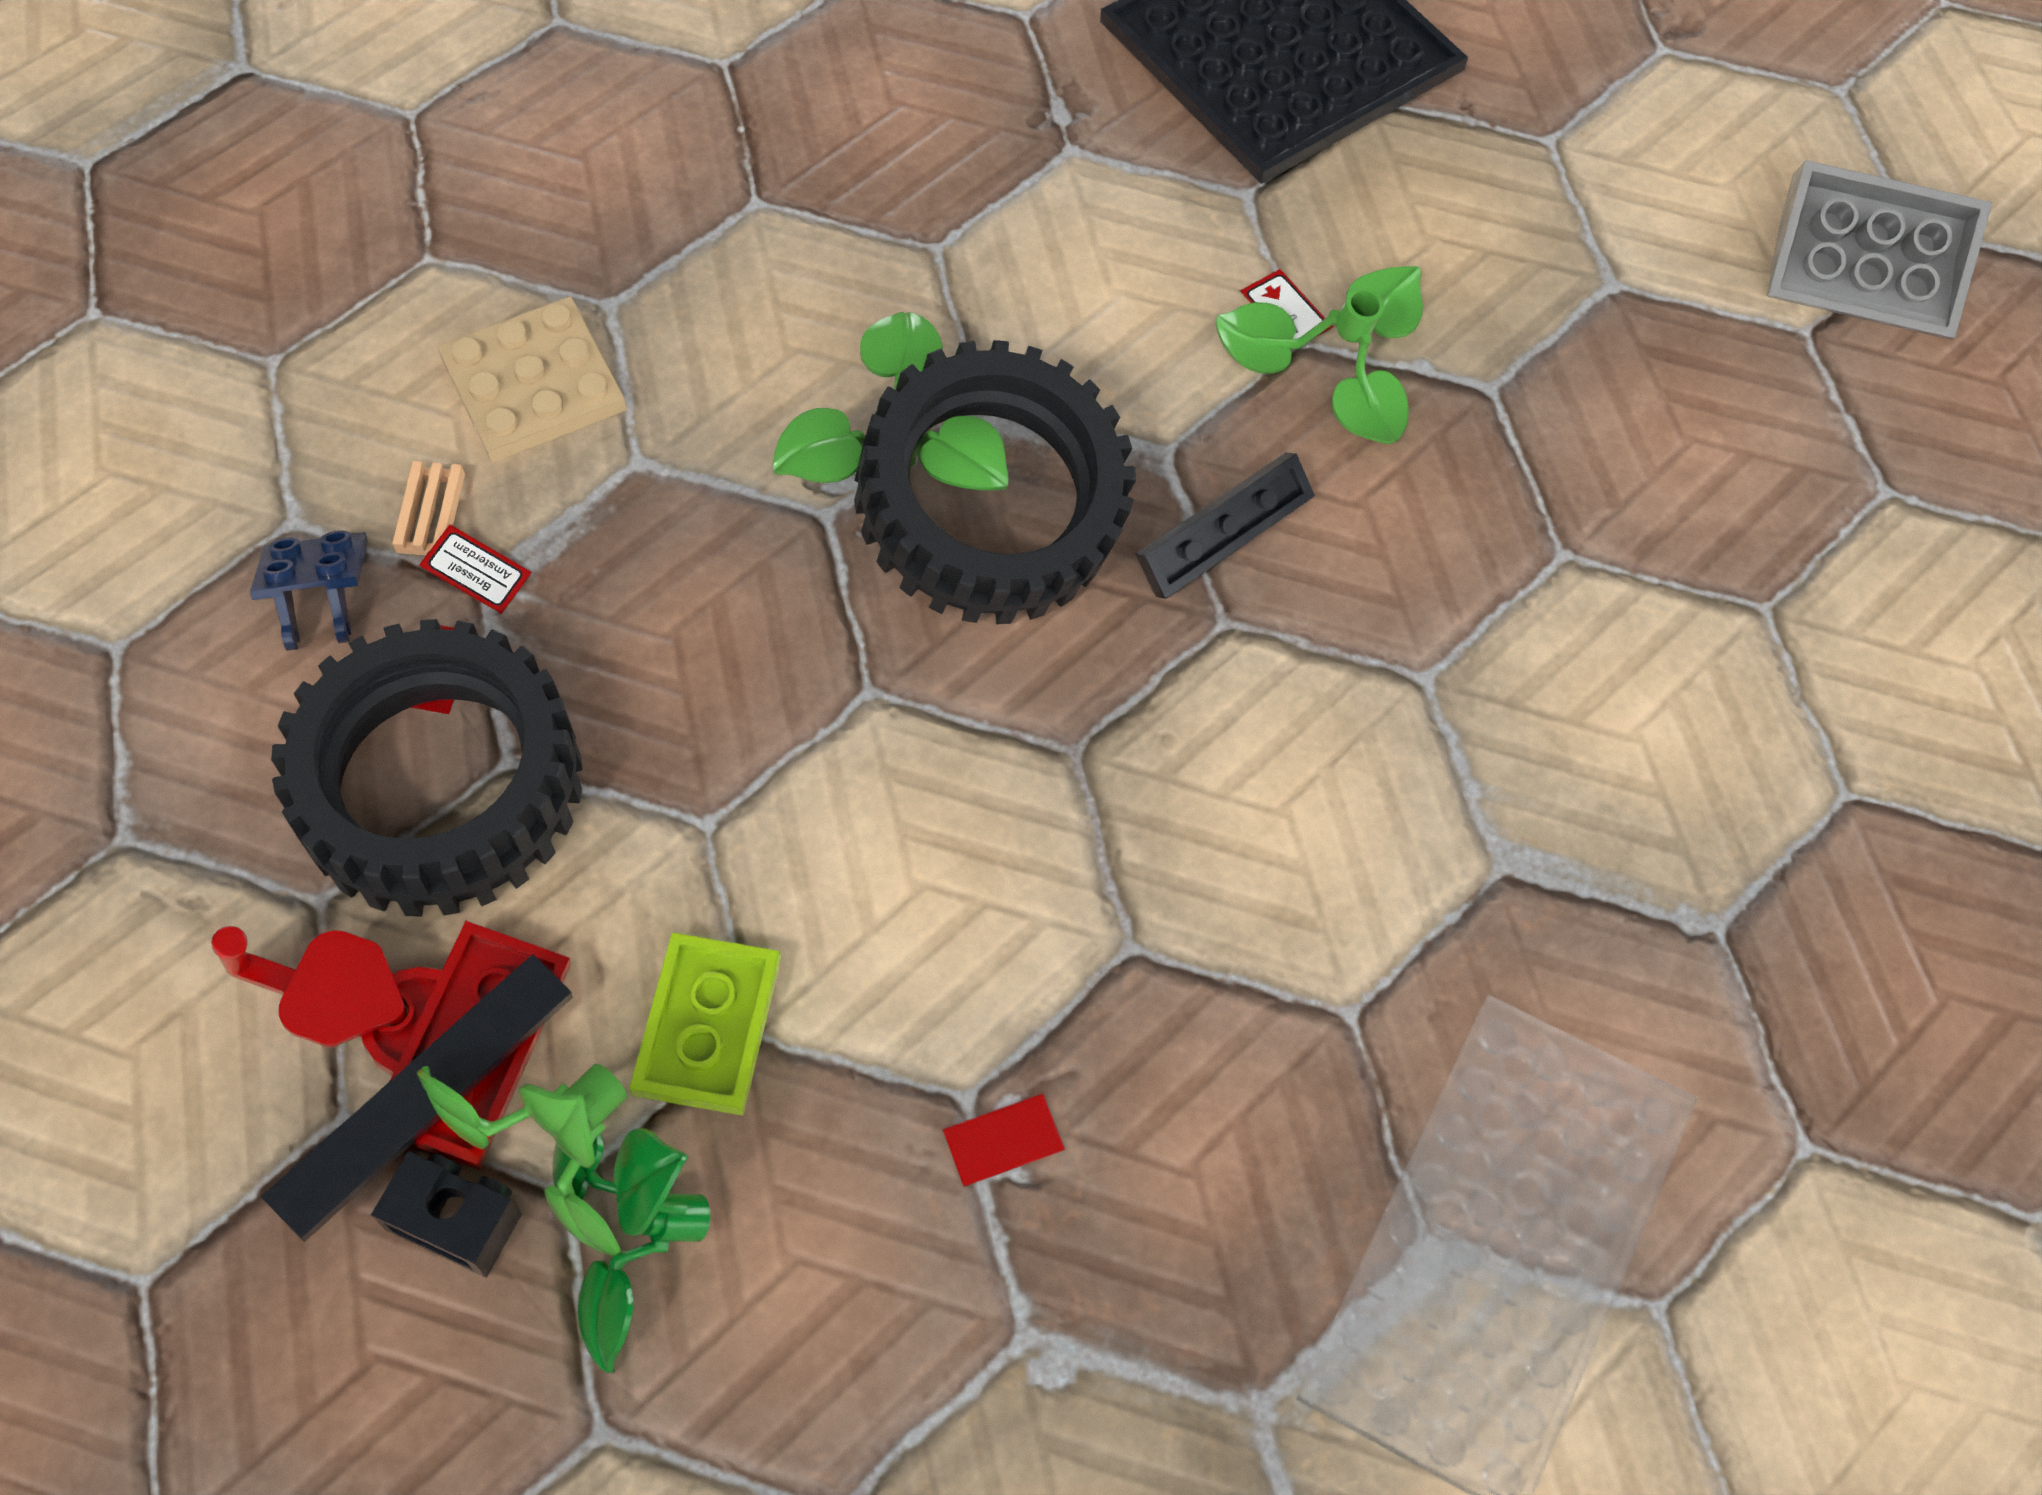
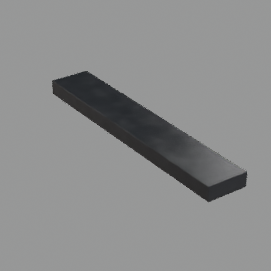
[261,954,573,1243]

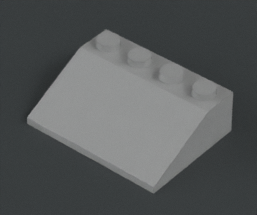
[1767,160,1993,340]

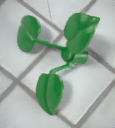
[552,1129,711,1373]

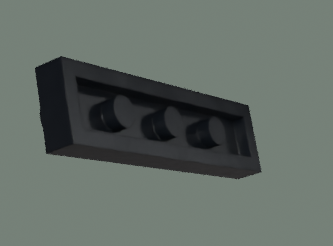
[1135,452,1315,599]

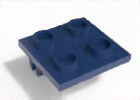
[250,530,368,651]

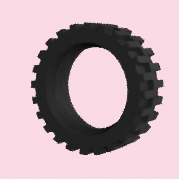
[854,340,1136,624]
[271,619,583,917]

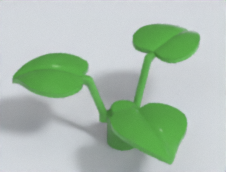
[1215,266,1423,444]
[773,312,1009,491]
[417,1064,627,1257]

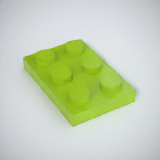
[629,932,781,1116]

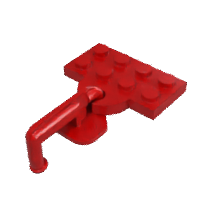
[211,920,571,1170]

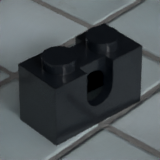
[371,1151,522,1278]

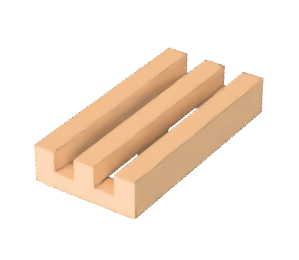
[392,461,465,555]

